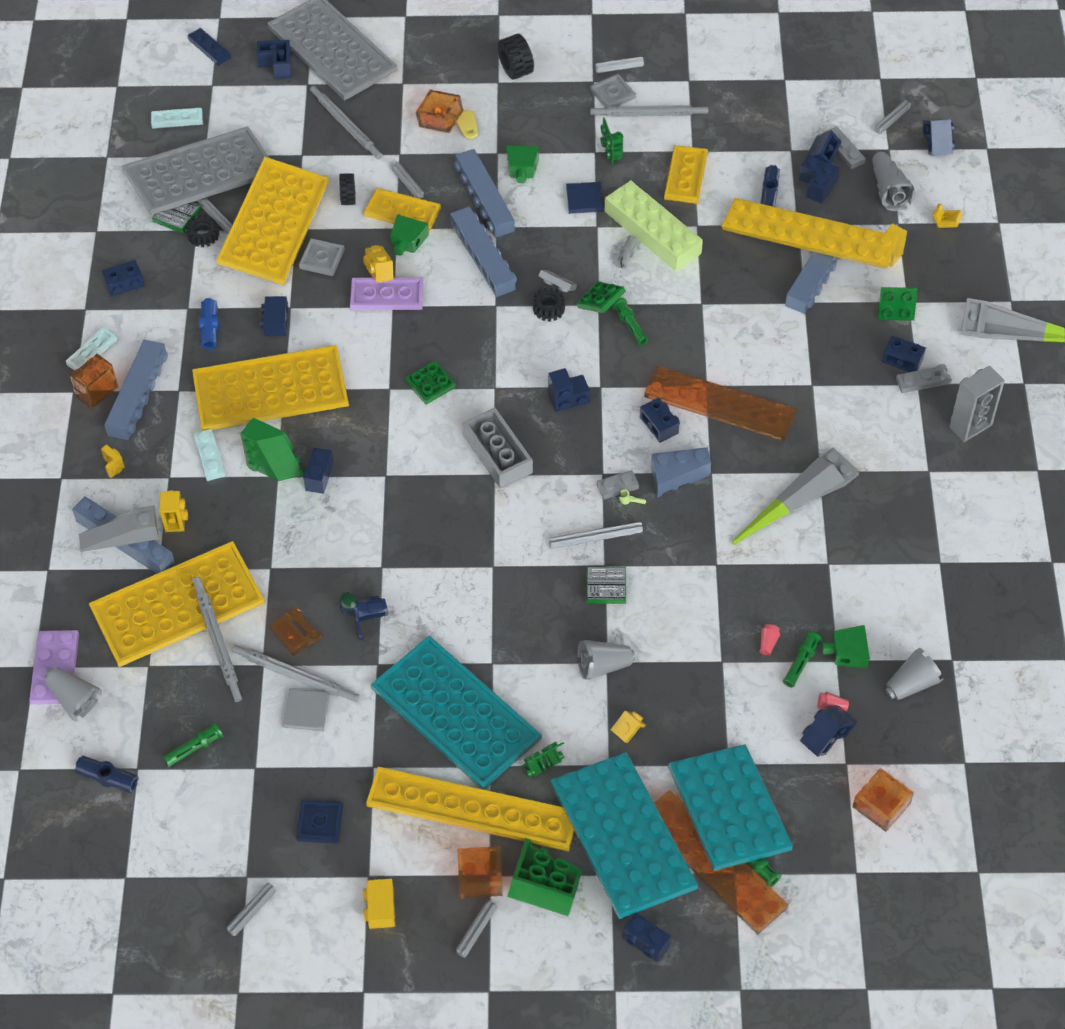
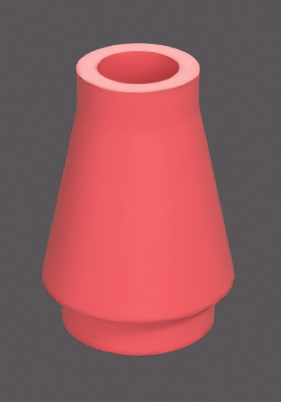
[759,624,780,655]
[817,691,849,712]

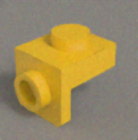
[933,204,963,228]
[101,444,125,478]
[611,711,646,743]

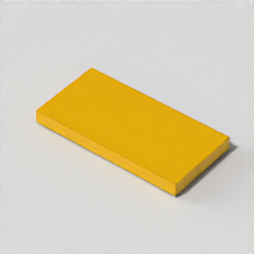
[664,145,708,204]
[364,188,441,232]

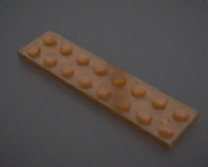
[644,366,797,441]
[654,790,789,935]

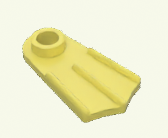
[454,110,478,139]

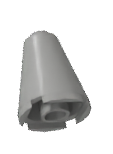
[577,640,635,680]
[885,648,943,701]
[45,667,102,721]

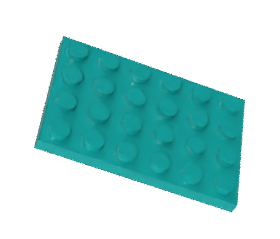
[668,744,793,871]

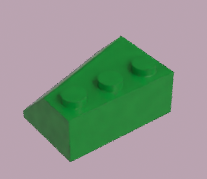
[240,418,306,481]
[507,838,582,916]

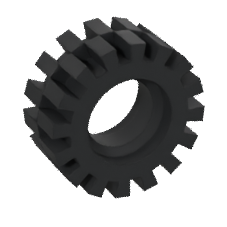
[339,173,356,205]
[186,215,219,247]
[533,288,565,322]

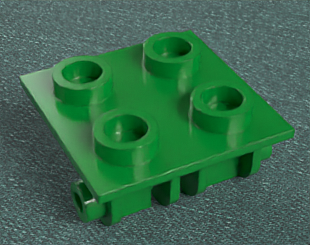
[600,117,623,165]
[877,287,918,321]
[520,741,565,778]

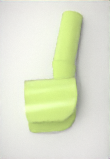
[619,489,646,505]

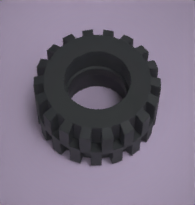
[498,33,534,80]

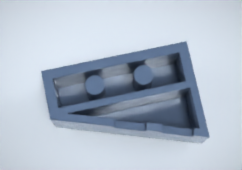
[651,447,711,498]

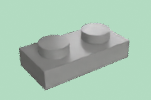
[539,270,578,293]
[597,470,639,500]

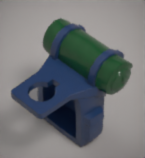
[340,592,389,641]

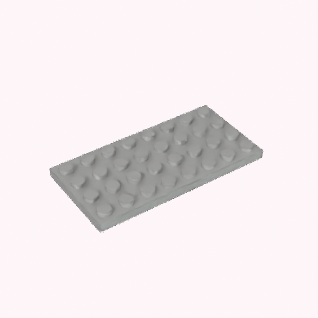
[267,0,398,101]
[122,126,269,215]

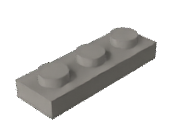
[823,126,866,169]

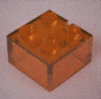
[415,89,463,133]
[70,354,118,409]
[852,768,914,832]
[457,846,503,899]

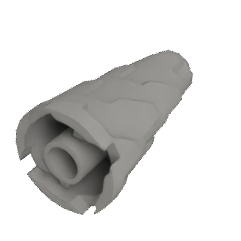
[872,152,916,211]

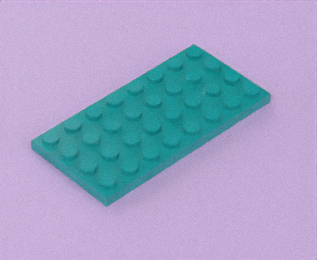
[371,635,542,790]
[551,752,698,919]

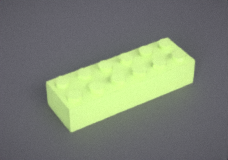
[605,180,703,271]

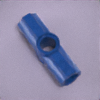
[199,298,219,350]

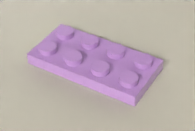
[350,277,423,310]
[29,630,79,704]

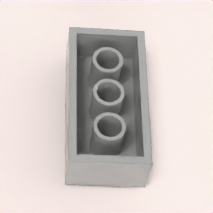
[949,365,1005,442]
[462,407,533,489]

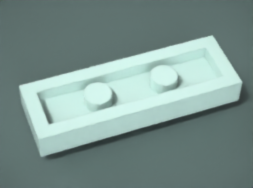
[151,108,203,128]
[66,327,118,374]
[194,429,225,481]

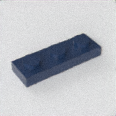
[187,28,231,66]

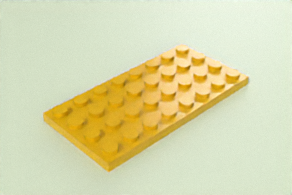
[217,157,330,286]
[192,345,349,431]
[89,541,265,667]

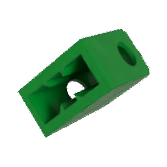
[506,146,539,183]
[390,214,429,256]
[821,625,870,668]

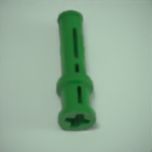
[612,298,648,346]
[783,631,822,688]
[162,722,223,767]
[748,858,782,888]

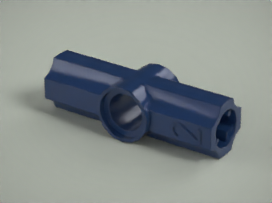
[760,165,780,207]
[74,755,139,793]

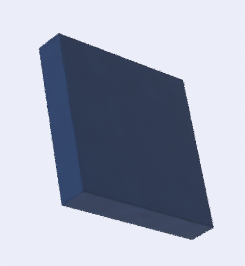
[566,182,604,214]
[296,800,343,844]

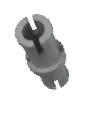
[616,235,638,269]

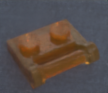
[269,608,322,656]

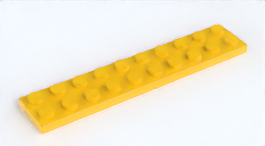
[721,198,899,269]
[366,767,574,851]

